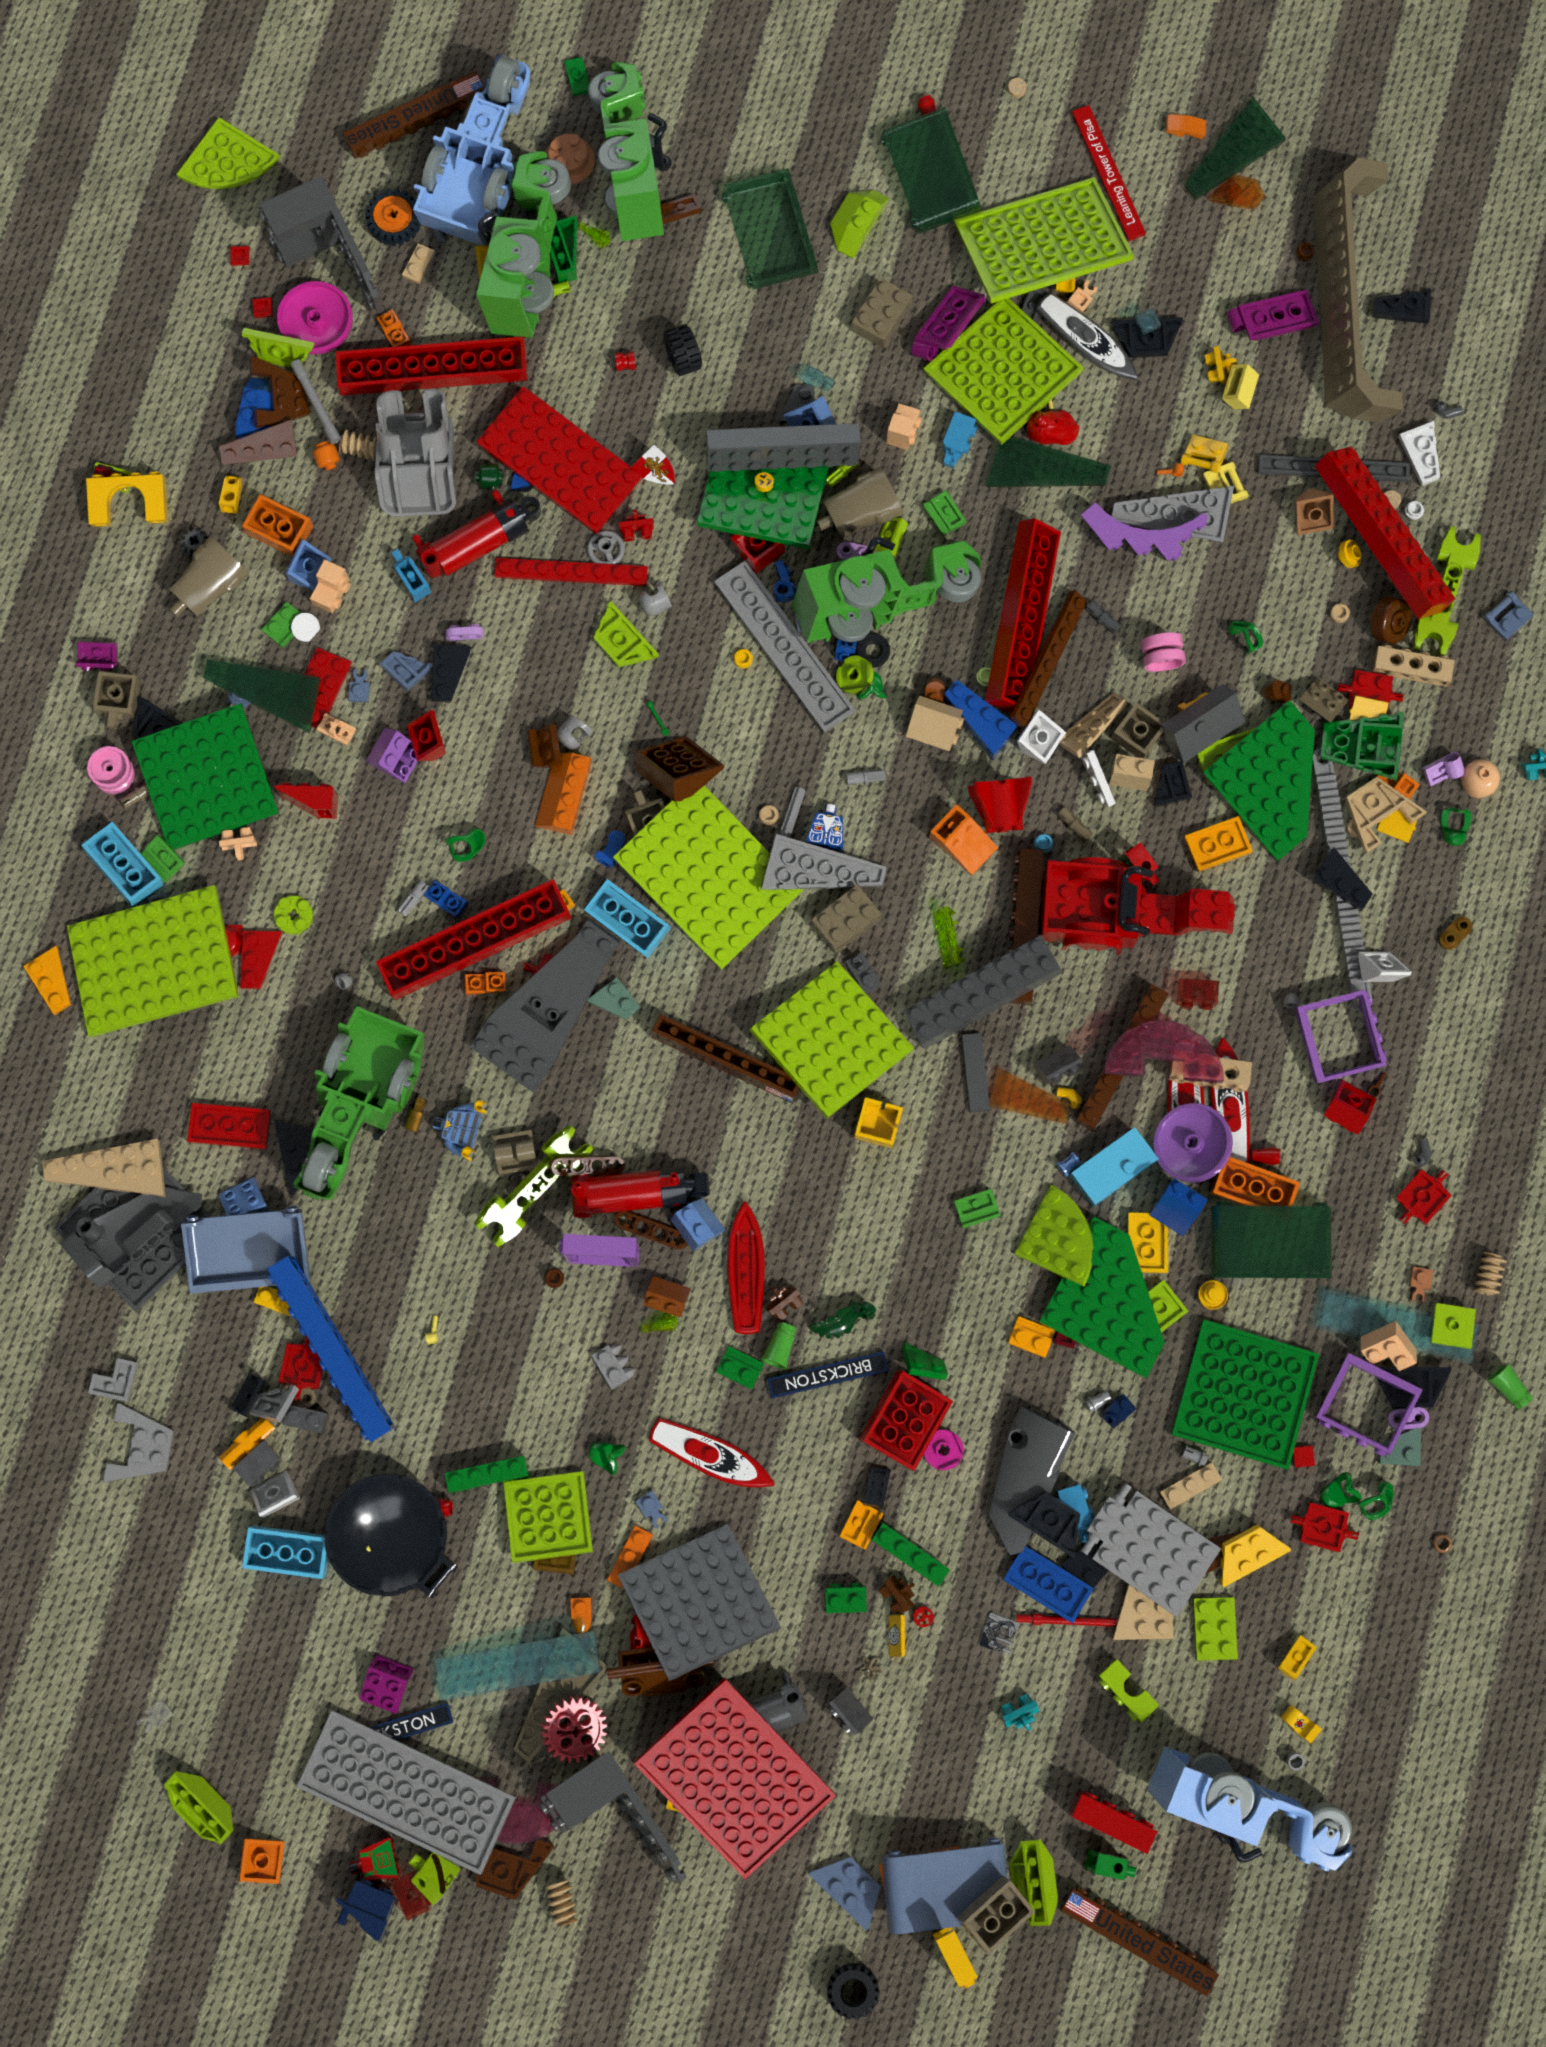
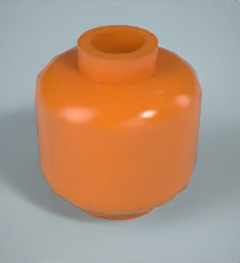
[312,441,340,471]

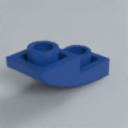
[424,880,469,919]

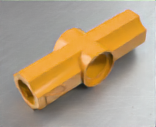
[219,1418,276,1470]

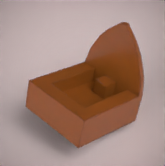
[925,677,945,704]

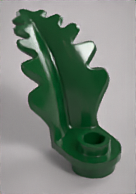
[808,1301,876,1339]

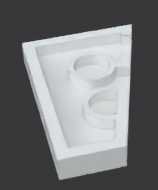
[1398,421,1440,487]
[1081,750,1116,807]

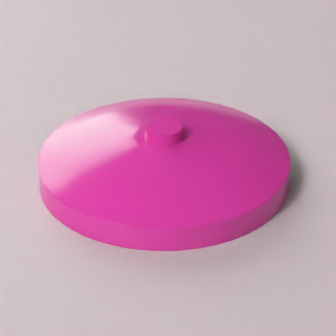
[277,281,353,354]

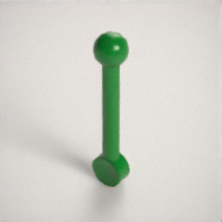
[646,701,669,736]

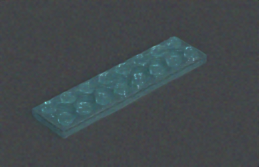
[1315,1289,1480,1364]
[435,1631,601,1701]

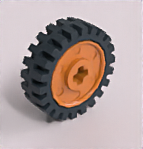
[365,189,421,246]

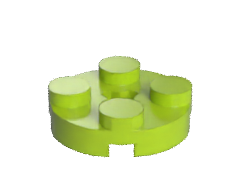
[836,656,874,695]
[274,896,314,935]

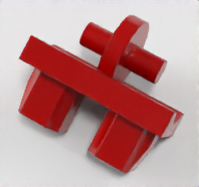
[619,509,654,542]

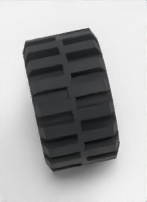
[663,324,702,376]
[827,1963,880,2020]

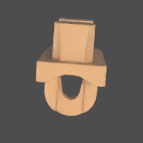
[316,713,357,746]
[219,827,257,861]

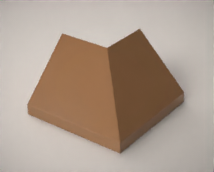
[1296,488,1335,535]

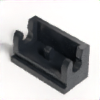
[230,1373,266,1418]

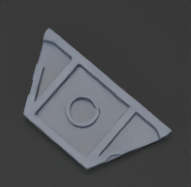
[809,1857,881,1931]

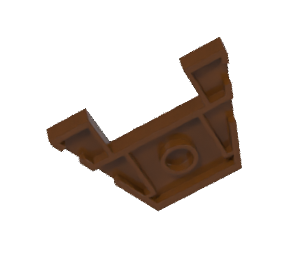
[249,356,309,429]
[476,1839,554,1900]

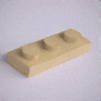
[1160,1462,1222,1510]

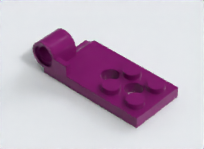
[912,286,986,361]
[1226,290,1319,341]

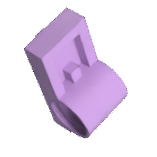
[1422,751,1465,786]

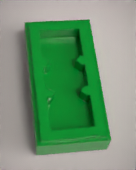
[565,57,589,96]

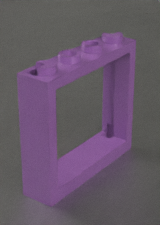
[1294,989,1387,1084]
[559,1234,640,1267]
[1316,1353,1422,1457]

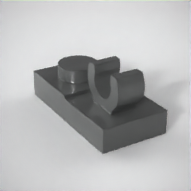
[845,952,882,994]

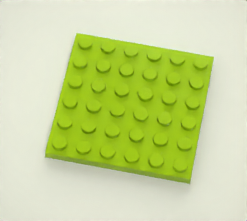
[923,298,1084,445]
[750,961,914,1119]

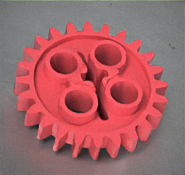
[541,1696,608,1763]

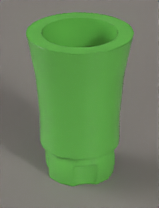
[761,1322,796,1369]
[1487,1363,1533,1410]

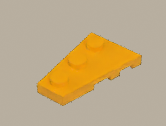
[23,945,71,1015]

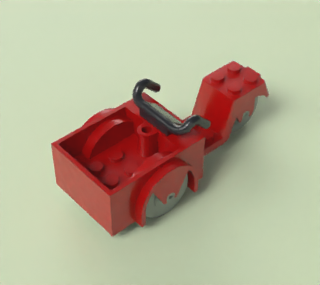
[1040,857,1235,955]

